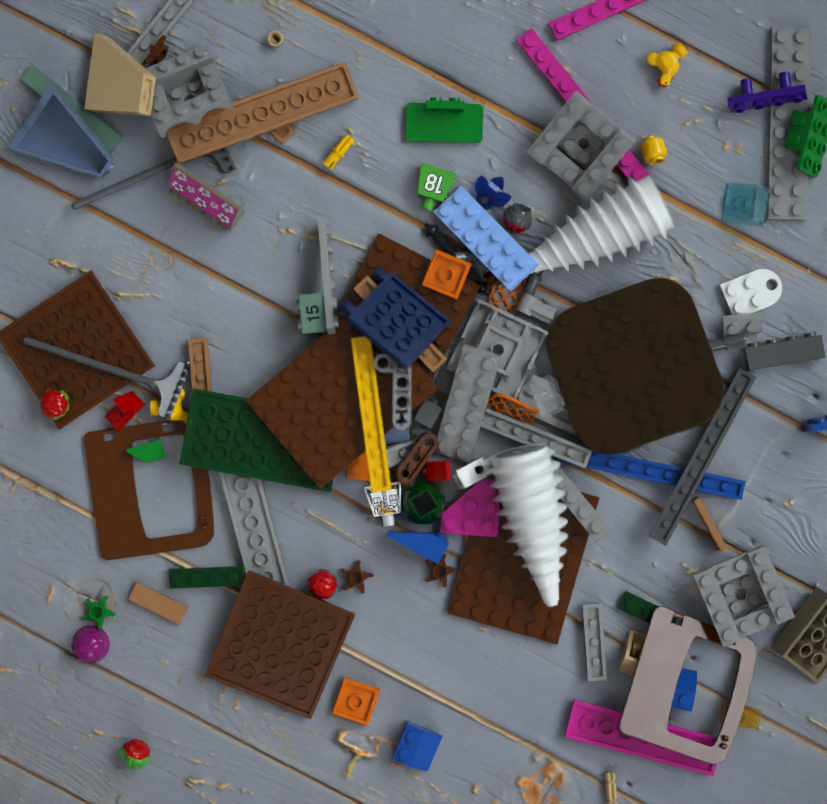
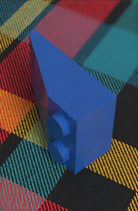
[387,530,449,564]

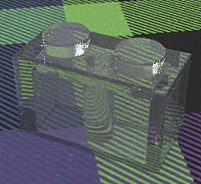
[528,375,566,419]

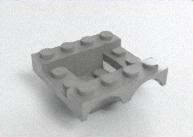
[145,43,234,138]
[526,91,636,201]
[446,299,548,400]
[692,545,795,647]

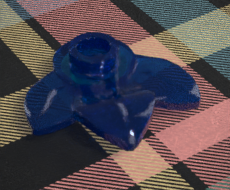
[475,176,511,210]

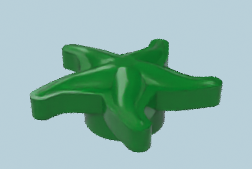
[82,596,115,629]

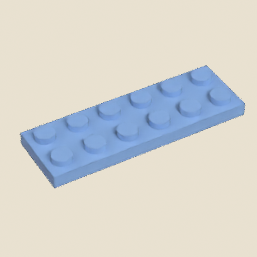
[434,186,539,292]

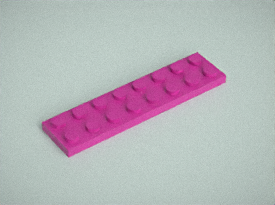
[564,699,717,776]

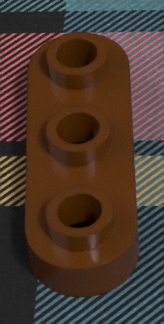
[395,432,438,484]

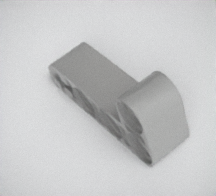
[374,354,412,432]

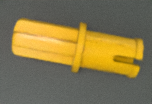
[322,134,354,170]

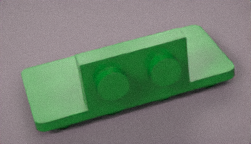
[784,95,827,178]
[406,97,483,143]

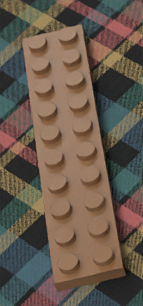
[166,62,359,165]

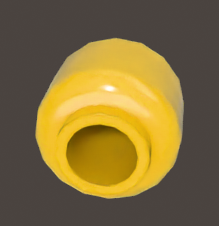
[640,135,668,165]

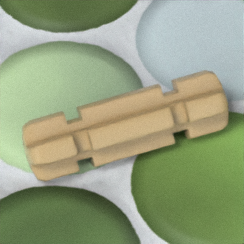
[605,771,617,804]

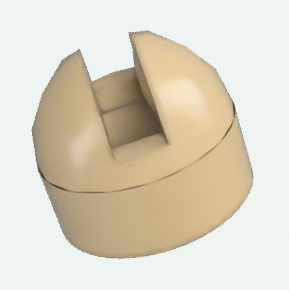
[268,31,284,46]

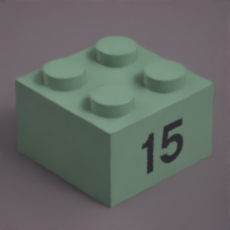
[296,293,327,335]

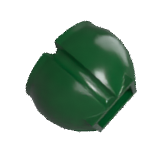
[402,481,446,525]

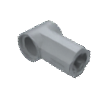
[515,292,557,324]

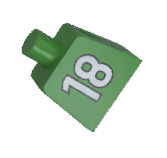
[417,163,457,211]

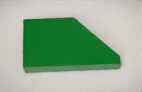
[126,439,166,463]

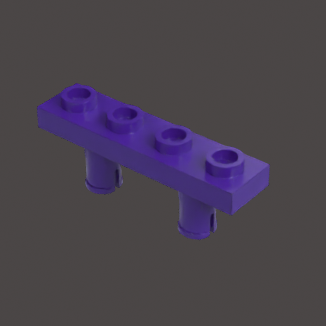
[727,71,808,113]

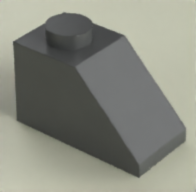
[414,398,442,429]

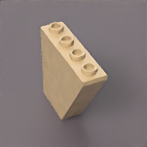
[84,33,156,116]

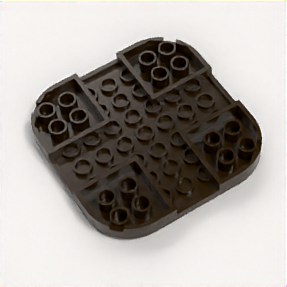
[546,278,724,455]

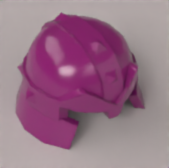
[71,625,110,663]

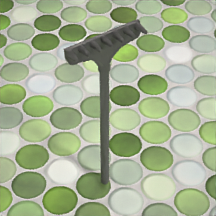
[71,147,236,210]
[23,337,190,421]

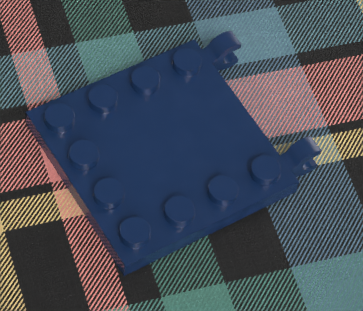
[338,267,451,370]

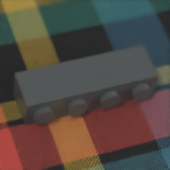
[743,332,826,371]

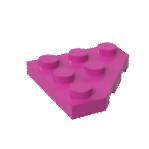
[440,478,501,537]

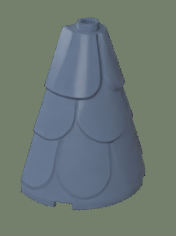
[9,84,115,177]

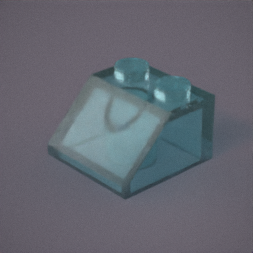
[721,183,771,226]

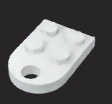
[719,269,782,315]

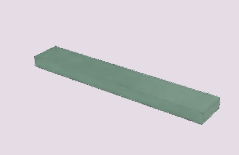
[21,65,122,153]

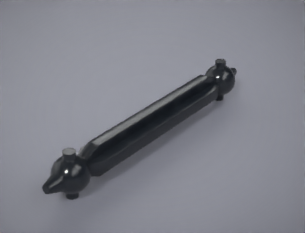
[424,223,491,295]

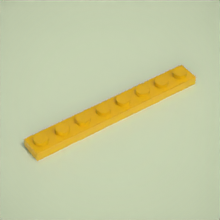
[351,337,392,493]

